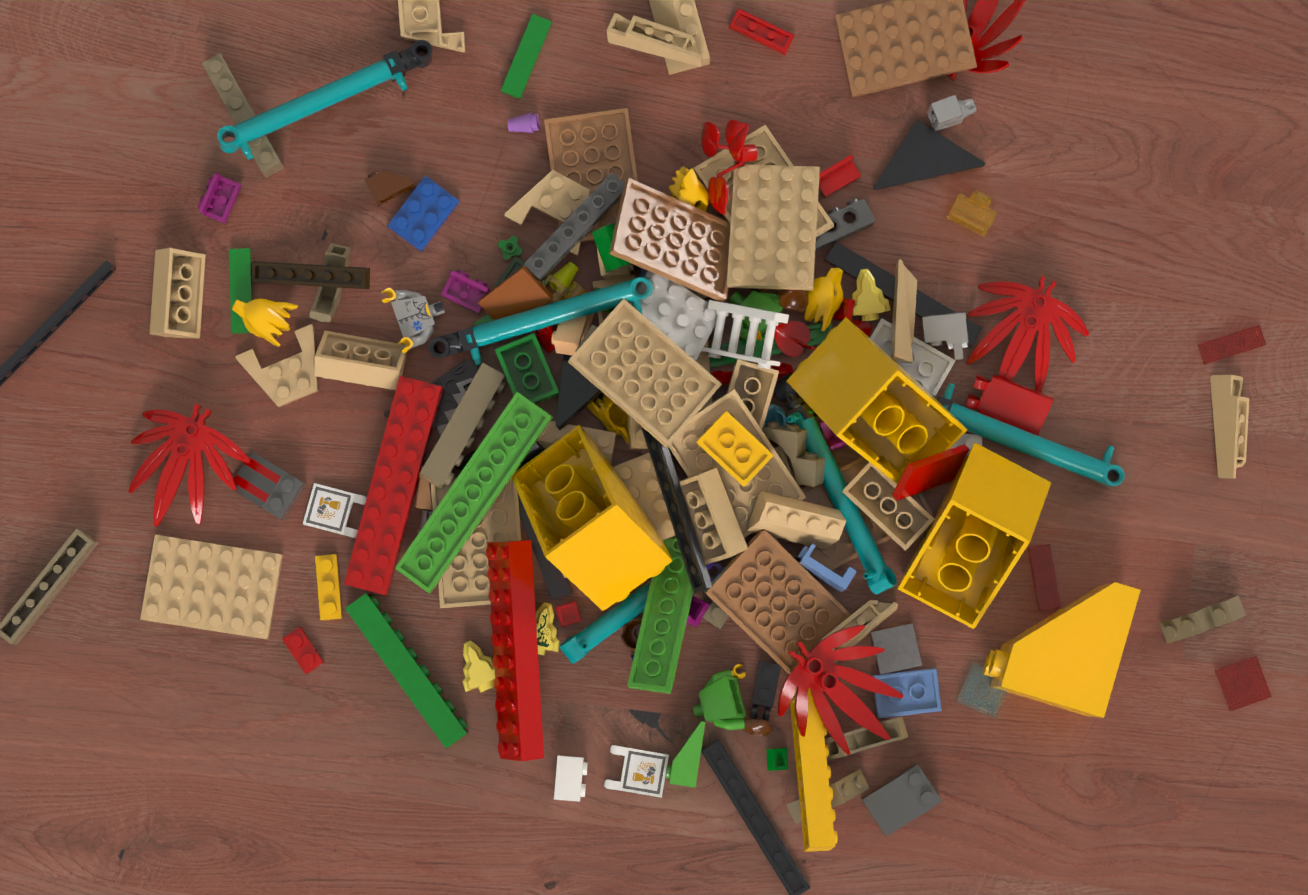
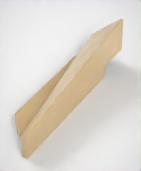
[606,13,703,67]
[891,259,917,363]
[1210,375,1249,479]
[821,600,898,663]

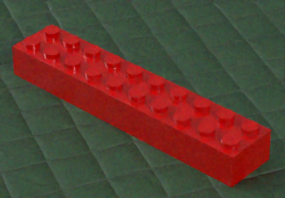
[344,376,444,595]
[486,540,544,761]

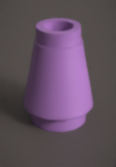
[508,112,540,133]

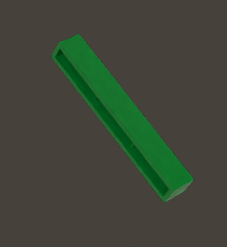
[345,593,469,749]

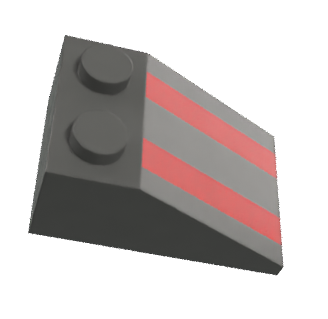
[234,451,306,521]

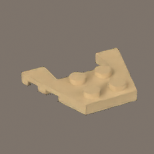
[398,0,466,53]
[504,170,590,256]
[235,324,319,408]

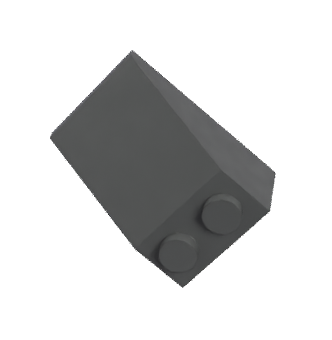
[862,764,942,836]

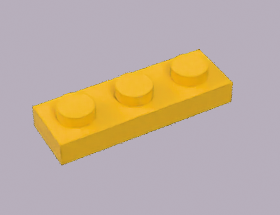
[315,554,343,621]

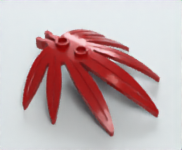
[943,0,1025,81]
[966,276,1089,393]
[129,404,252,527]
[778,625,904,755]

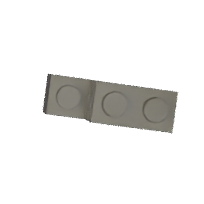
[309,243,351,322]
[762,421,825,487]
[1160,596,1246,644]
[825,716,908,760]
[787,769,869,824]

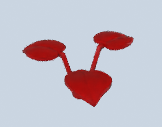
[701,120,758,214]
[774,320,872,357]

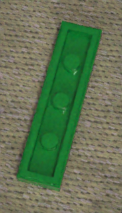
[501,14,552,100]
[229,248,253,334]

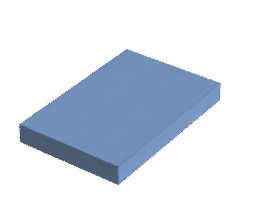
[872,668,942,719]

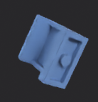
[797,543,857,592]

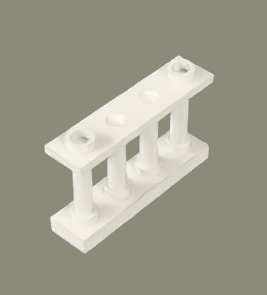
[701,300,789,369]

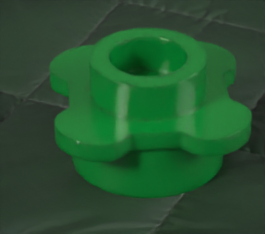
[498,236,522,260]

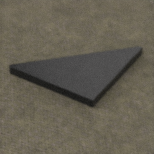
[873,120,986,190]
[384,352,482,427]
[556,354,602,430]

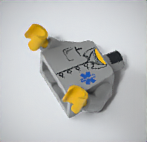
[381,288,445,353]

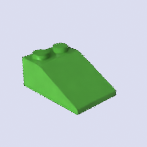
[666,721,705,788]

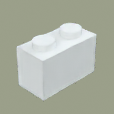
[554,755,588,802]

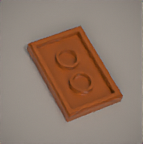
[478,265,553,320]

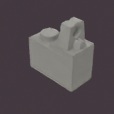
[927,95,977,132]
[922,312,968,360]

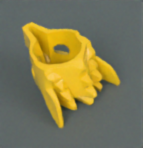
[669,166,709,212]
[799,267,843,331]
[232,298,298,347]
[587,393,629,444]

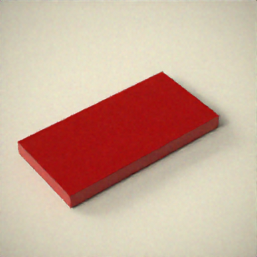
[892,444,970,501]

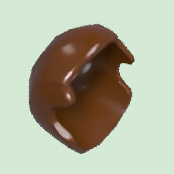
[621,618,642,651]

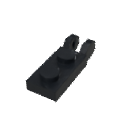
[750,661,781,722]

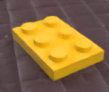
[696,410,774,487]

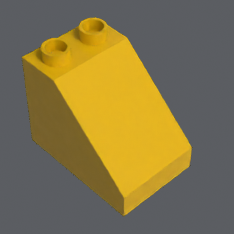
[787,317,968,484]
[512,425,673,611]
[898,442,1051,629]
[983,582,1141,718]

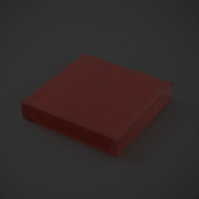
[1215,656,1272,711]

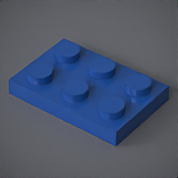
[387,176,460,252]

